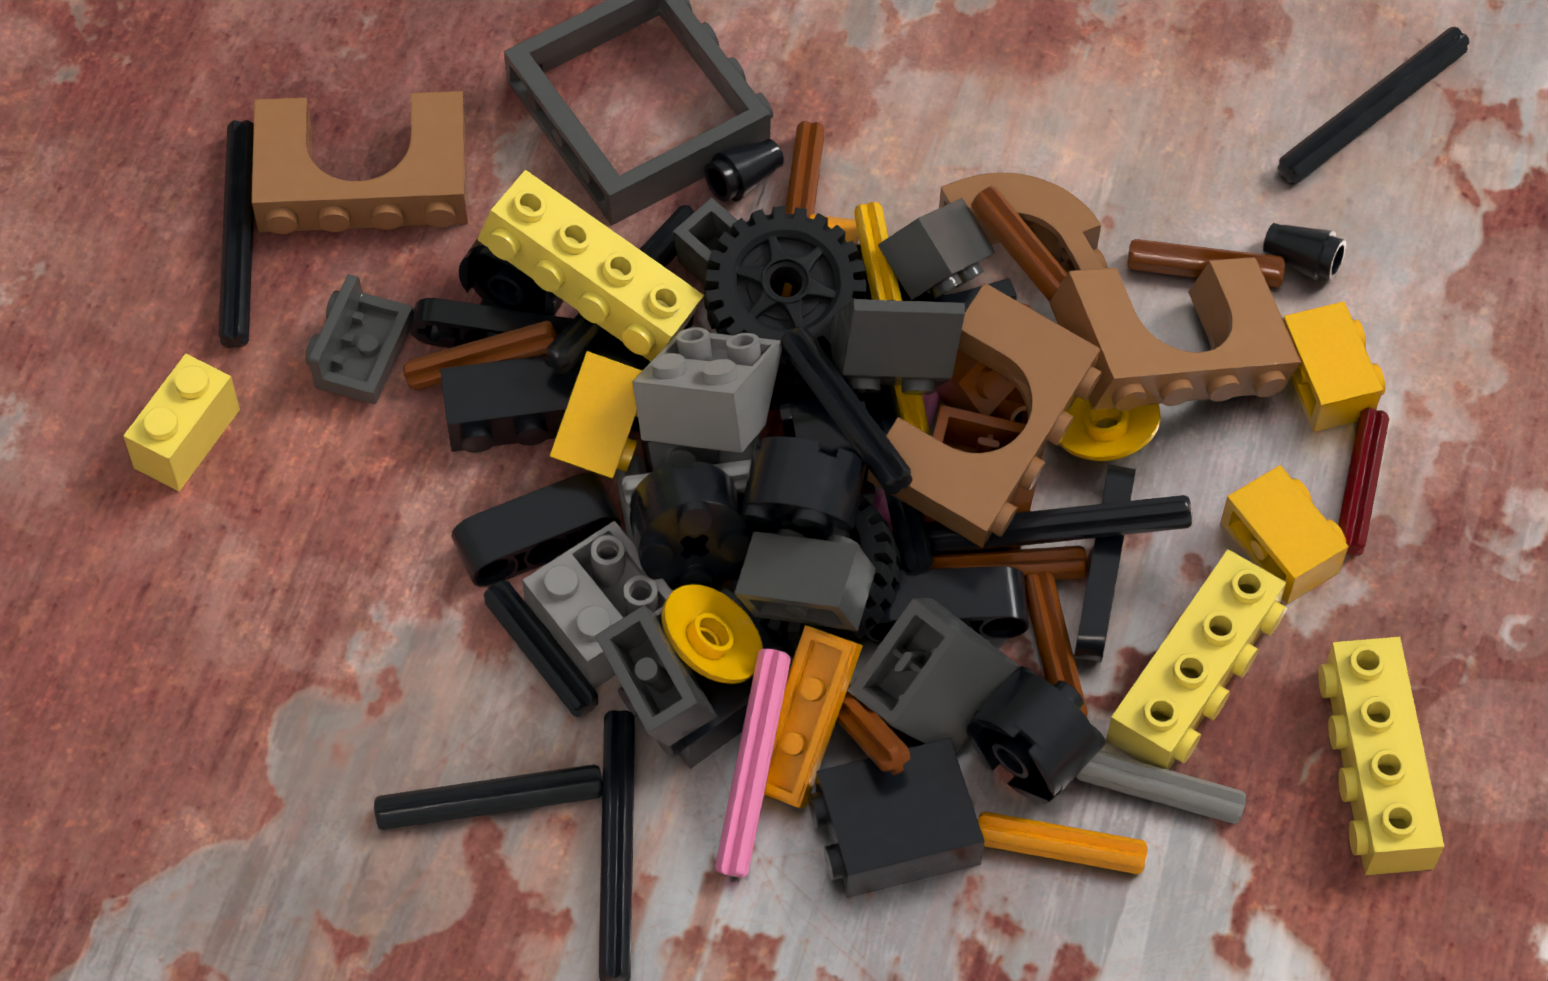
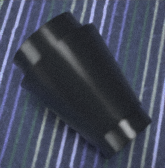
[704,139,784,202]
[1263,223,1346,281]

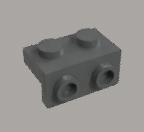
[305,274,414,405]

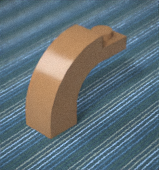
[939,172,1108,273]

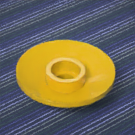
[1060,396,1161,461]
[661,584,763,684]

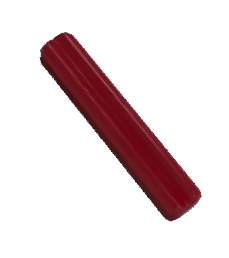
[1338,408,1390,556]

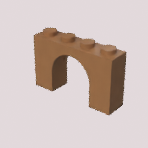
[252,91,468,234]
[1049,257,1302,411]
[867,283,1102,548]

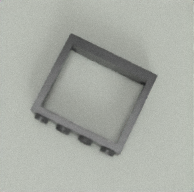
[504,0,774,225]

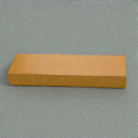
[764,625,863,809]

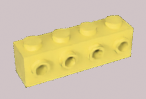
[477,170,704,362]
[1106,549,1287,770]
[1318,637,1445,875]

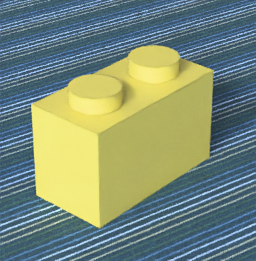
[123,353,240,492]

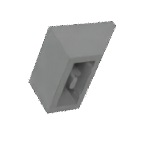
[633,327,782,453]
[522,521,673,689]

